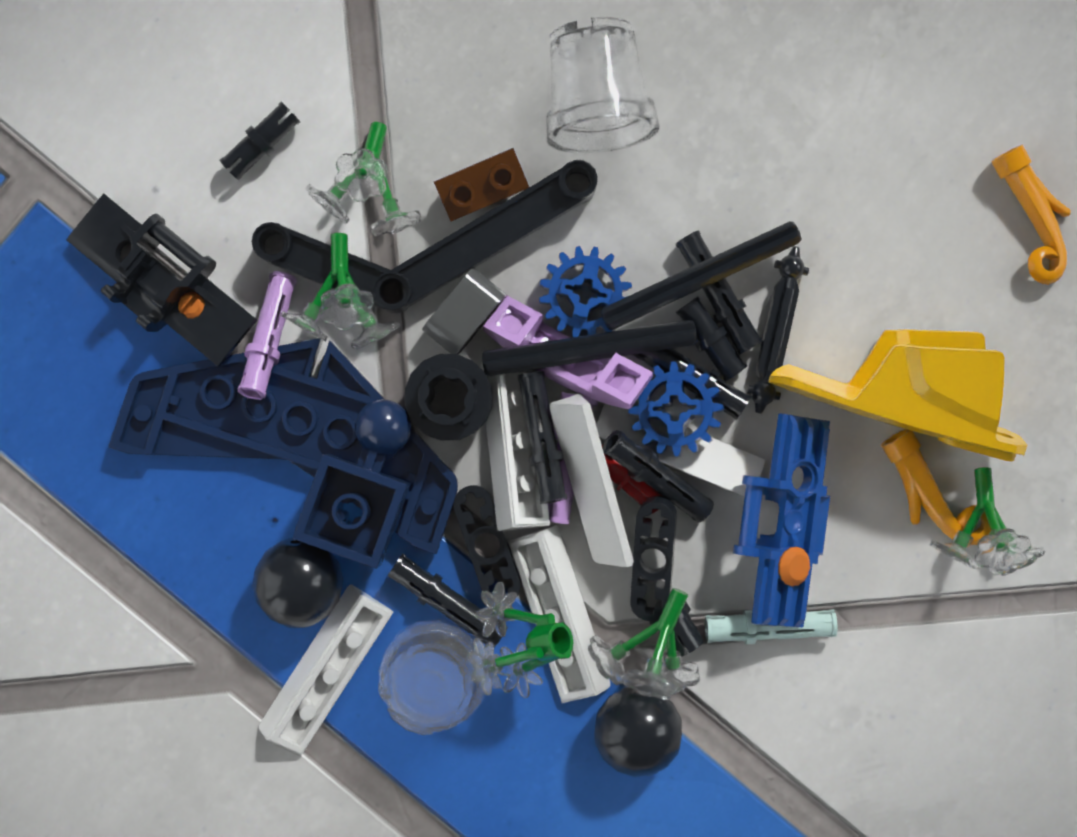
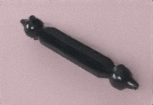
[746,246,809,414]

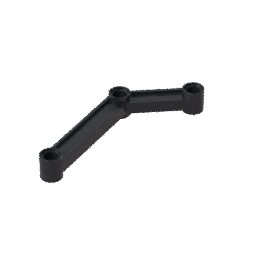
[251,160,598,313]

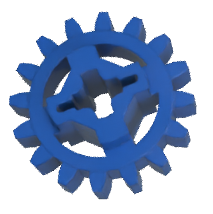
[539,246,632,337]
[628,362,724,457]

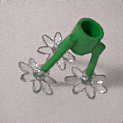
[466,582,574,699]

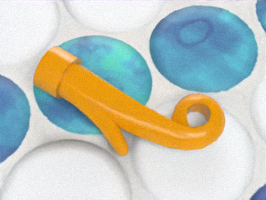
[991,144,1071,285]
[881,429,992,545]

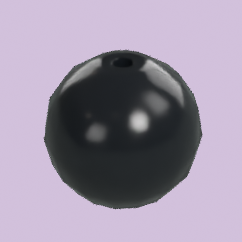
[252,538,343,628]
[594,686,682,777]

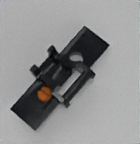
[66,193,258,367]

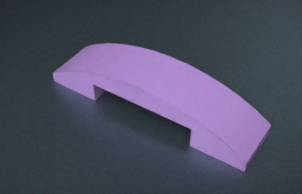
[483,296,653,409]

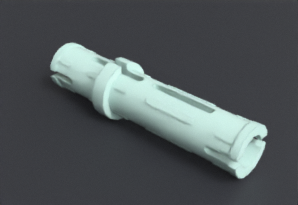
[705,609,838,645]

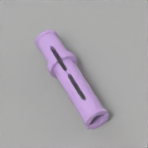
[238,271,297,400]

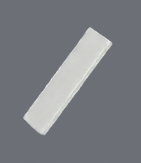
[480,362,550,531]
[549,394,634,567]
[596,403,766,497]
[508,525,611,703]
[259,585,393,756]

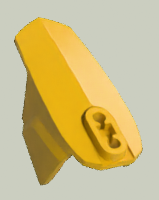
[768,329,1028,462]

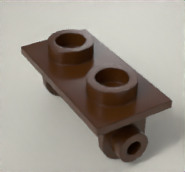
[434,148,529,221]

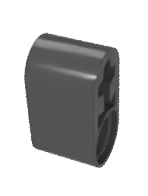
[422,267,507,355]

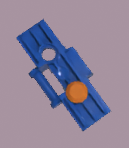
[733,413,830,628]

